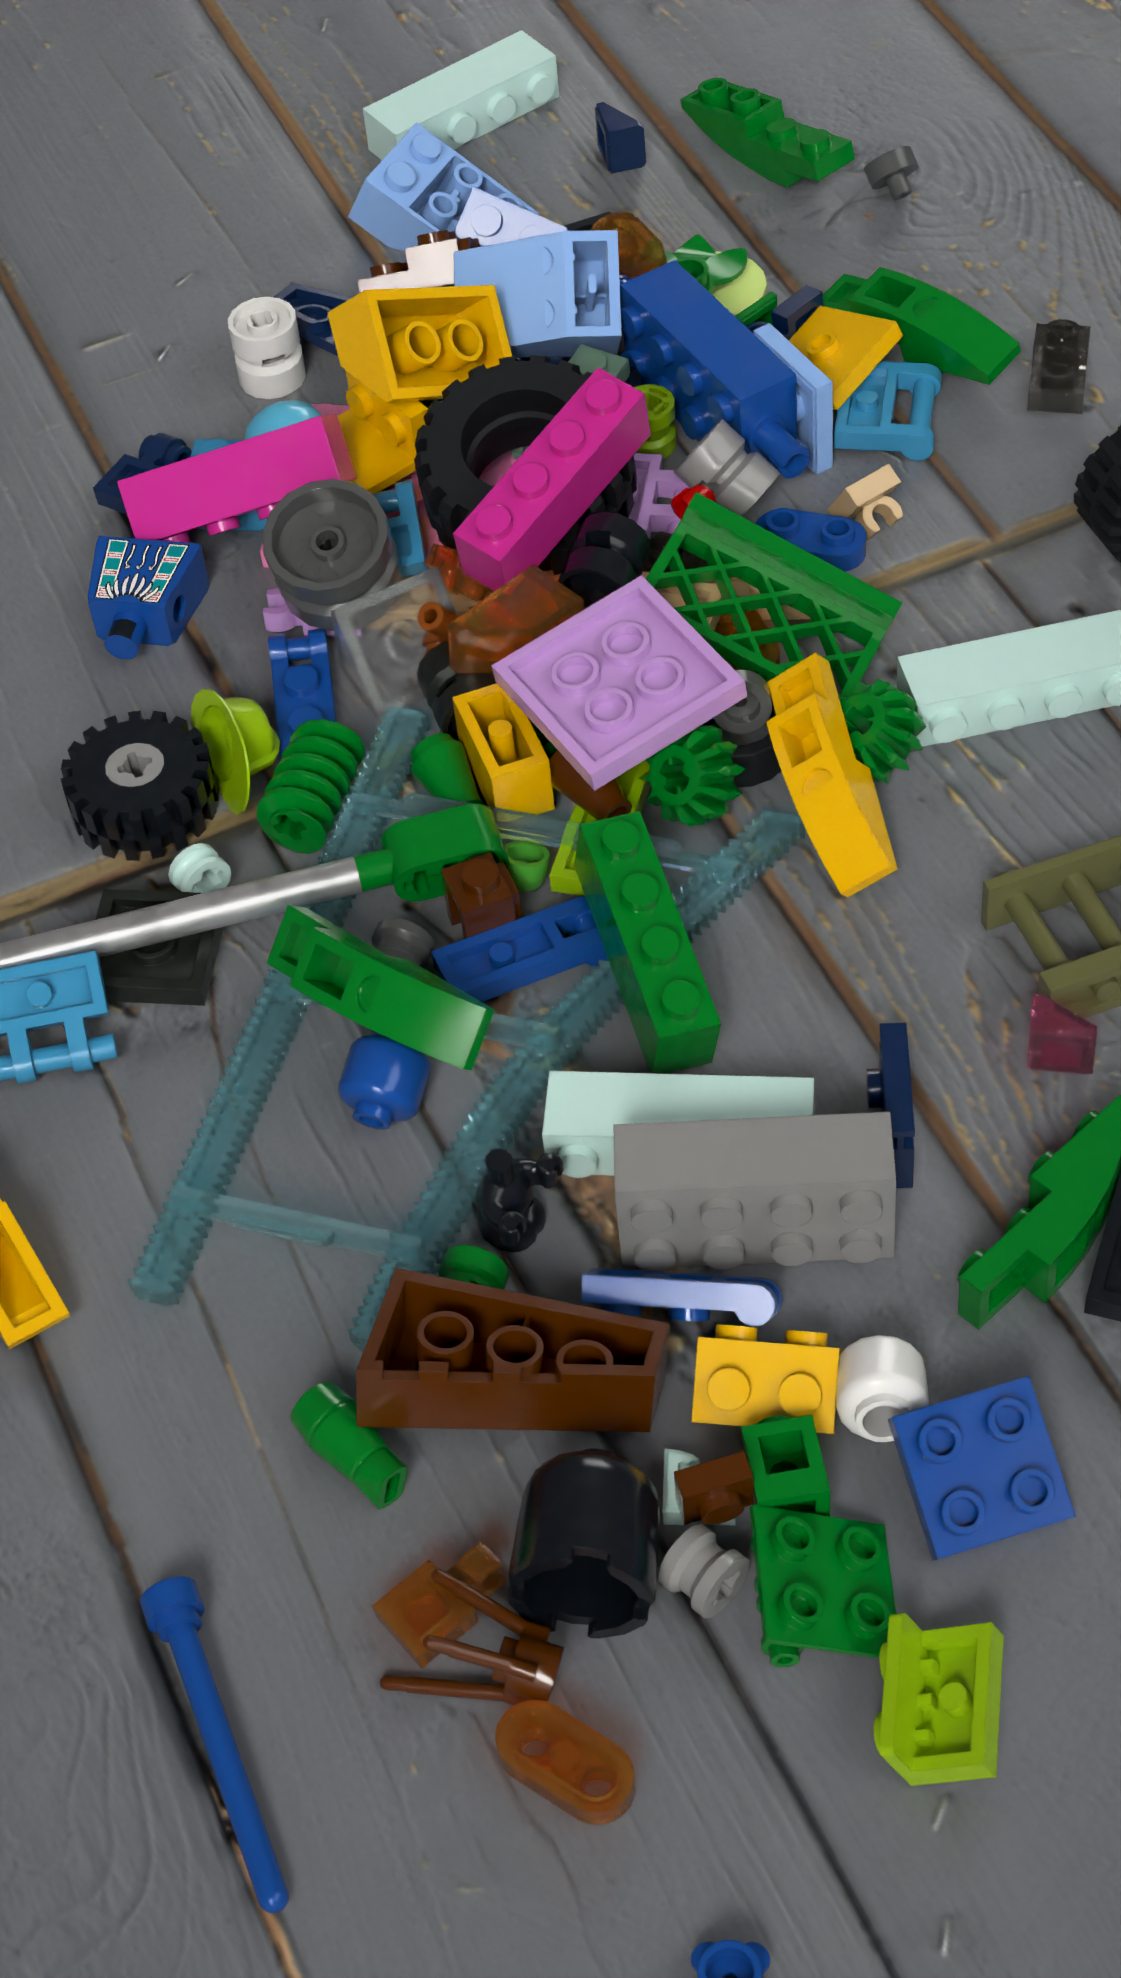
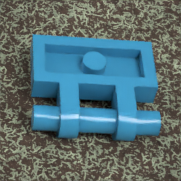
[0,950,118,1084]

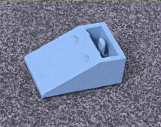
[348,122,538,252]
[453,230,622,358]

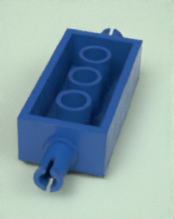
[619,260,810,478]

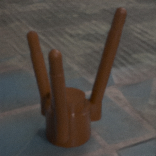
[380,1568,565,1709]

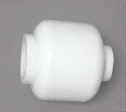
[835,1335,929,1442]

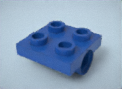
[888,1376,1076,1561]

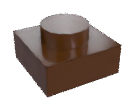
[674,1451,754,1525]

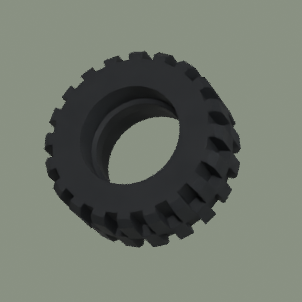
[414,355,637,576]

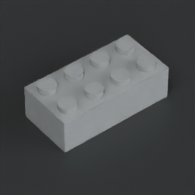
[613,1112,896,1272]

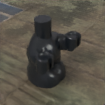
[475,1148,564,1252]

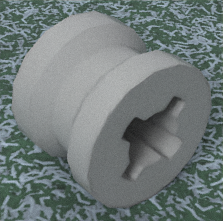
[657,1523,750,1619]

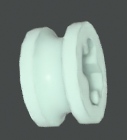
[168,843,231,893]

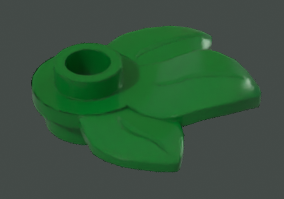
[642,234,747,294]

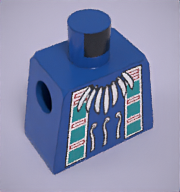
[88,536,210,659]

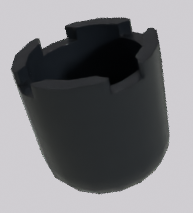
[508,1448,660,1639]

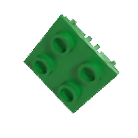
[749,1505,896,1667]

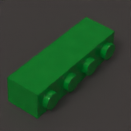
[574,811,721,1074]

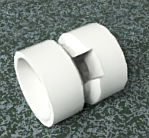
[228,297,306,399]

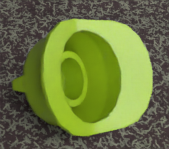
[191,689,280,815]

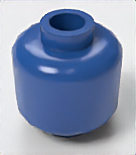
[338,1031,431,1130]

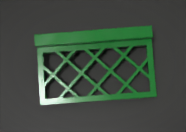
[646,492,902,697]

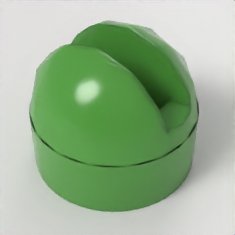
[504,841,550,894]

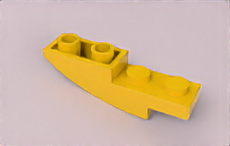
[766,652,898,898]

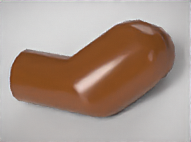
[417,602,467,656]

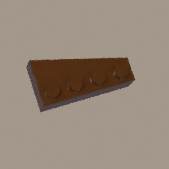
[356,1268,670,1432]

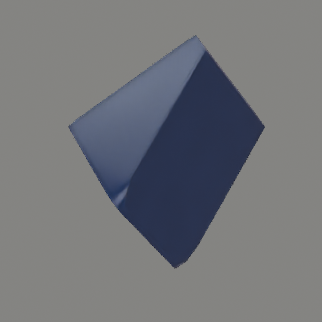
[595,102,646,174]

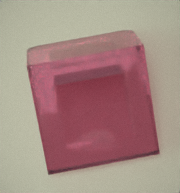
[1027,994,1097,1075]

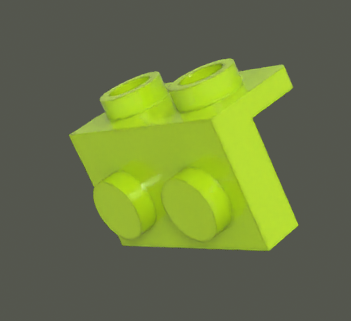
[873,1613,1004,1786]

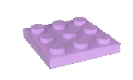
[491,575,747,791]

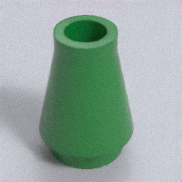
[410,733,484,810]

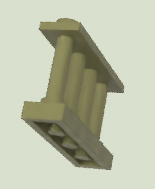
[981,835,1121,1031]

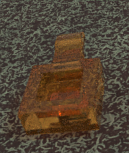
[372,1541,507,1669]

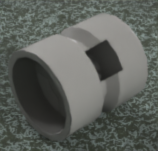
[674,419,780,516]

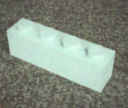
[363,30,559,160]
[897,610,1121,747]
[542,1071,815,1178]

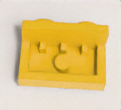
[691,1324,842,1434]

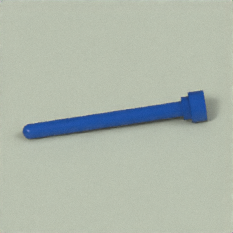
[140,1576,289,1913]

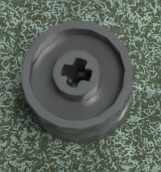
[262,479,402,631]

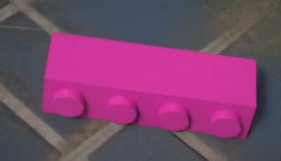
[453,367,651,600]
[117,414,357,543]

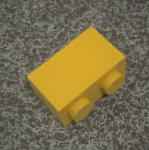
[452,683,555,828]

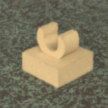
[827,464,903,540]

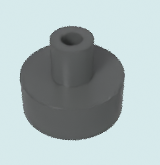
[864,146,919,200]
[714,670,772,734]

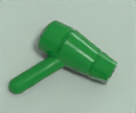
[290,1381,408,1509]

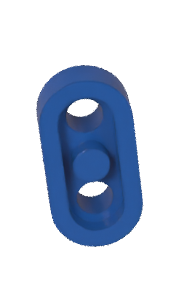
[756,508,866,572]

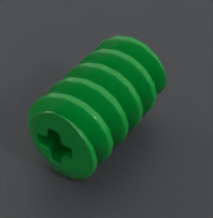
[256,719,365,854]

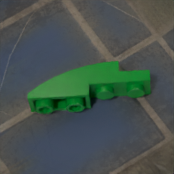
[680,78,855,188]
[823,267,1021,385]
[267,905,495,1070]
[957,1095,1121,1330]

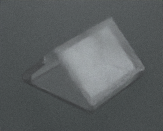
[330,566,467,719]

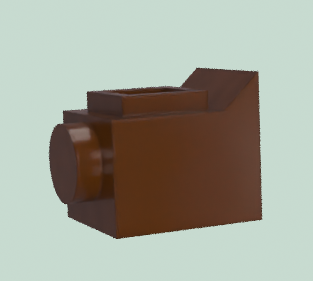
[441,852,524,939]

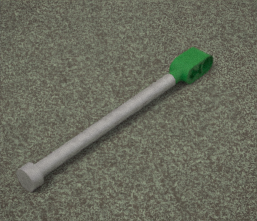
[0,804,509,969]

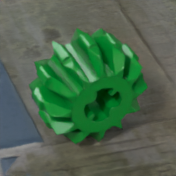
[838,679,927,784]
[638,725,746,826]

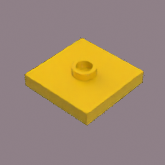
[789,306,903,410]

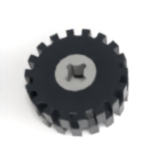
[60,711,219,861]

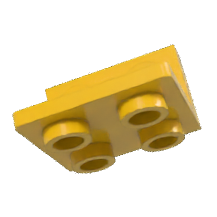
[338,370,428,494]

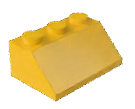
[327,285,512,403]

